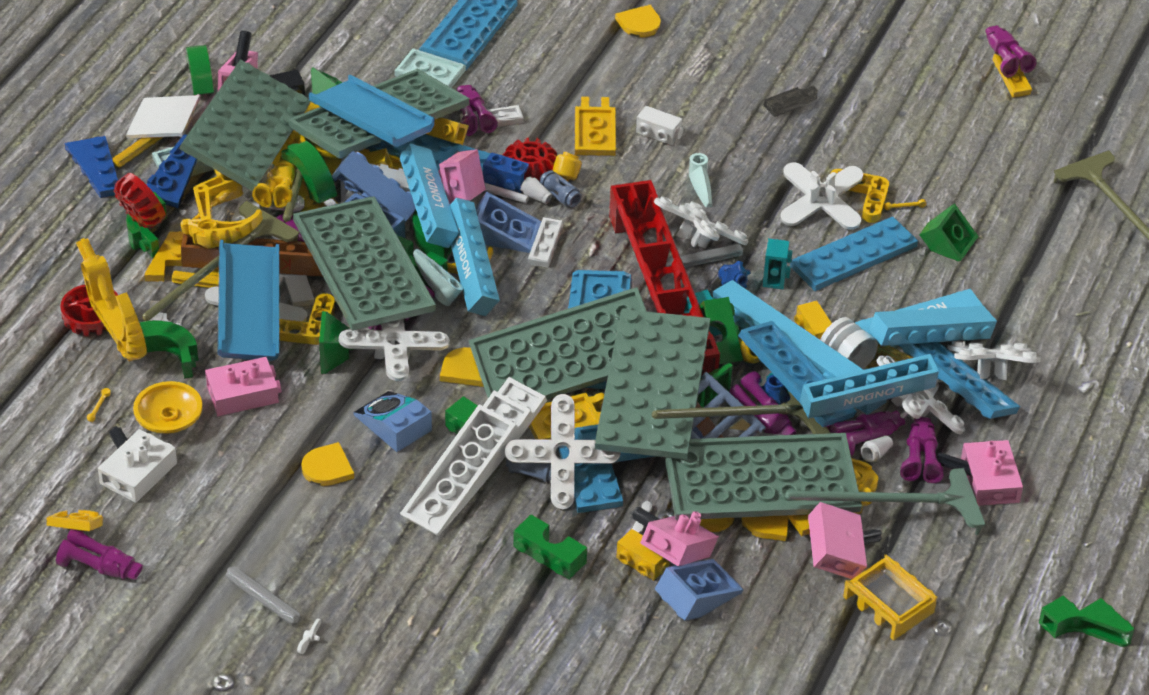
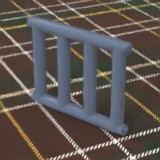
[691,372,766,439]

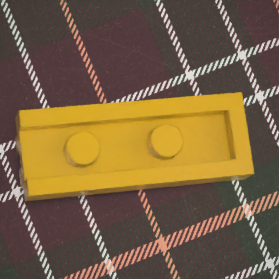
[992,52,1032,98]

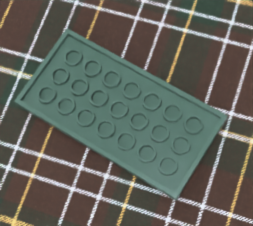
[179,59,311,191]
[288,68,469,159]
[293,196,436,331]
[468,287,647,400]
[595,309,710,459]
[665,433,862,520]

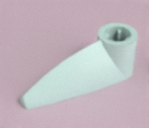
[689,153,712,207]
[413,249,463,306]

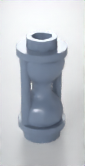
[540,170,582,207]
[506,459,551,483]

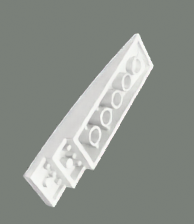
[400,377,547,536]

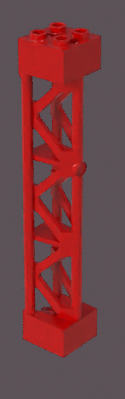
[609,180,720,376]

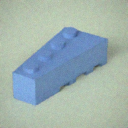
[332,151,416,222]

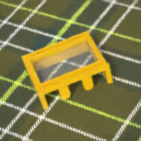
[843,554,937,641]

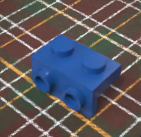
[483,153,528,193]

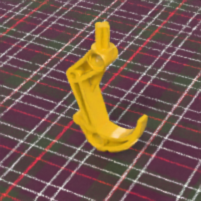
[180,174,263,249]
[76,238,147,362]

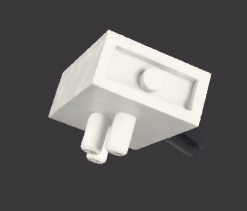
[98,426,177,503]

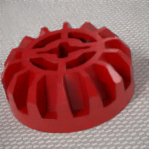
[503,138,557,182]
[114,173,166,228]
[60,284,118,337]

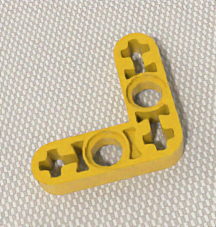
[830,169,889,223]
[279,293,335,345]

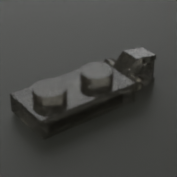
[764,85,818,117]

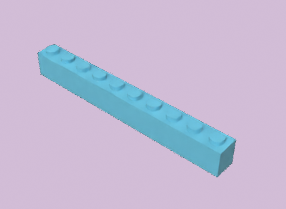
[713,280,886,415]

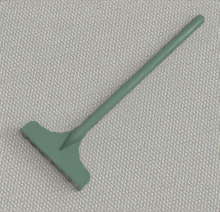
[785,468,985,535]

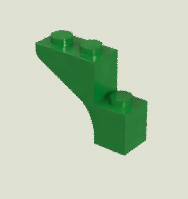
[1039,595,1135,647]

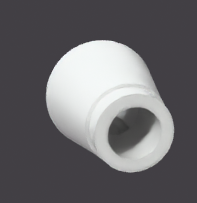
[521,177,552,204]
[861,436,893,462]

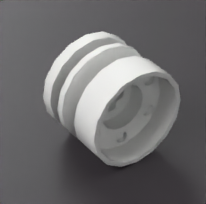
[821,317,878,370]

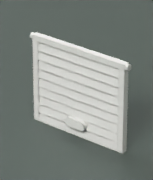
[126,94,200,139]

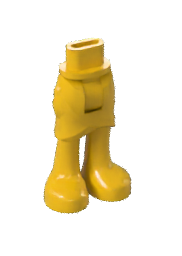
[252,161,296,208]

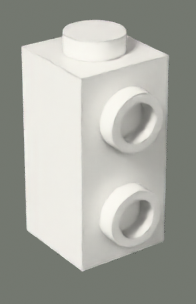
[636,106,683,145]

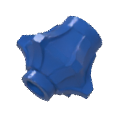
[718,261,751,289]
[761,375,791,405]

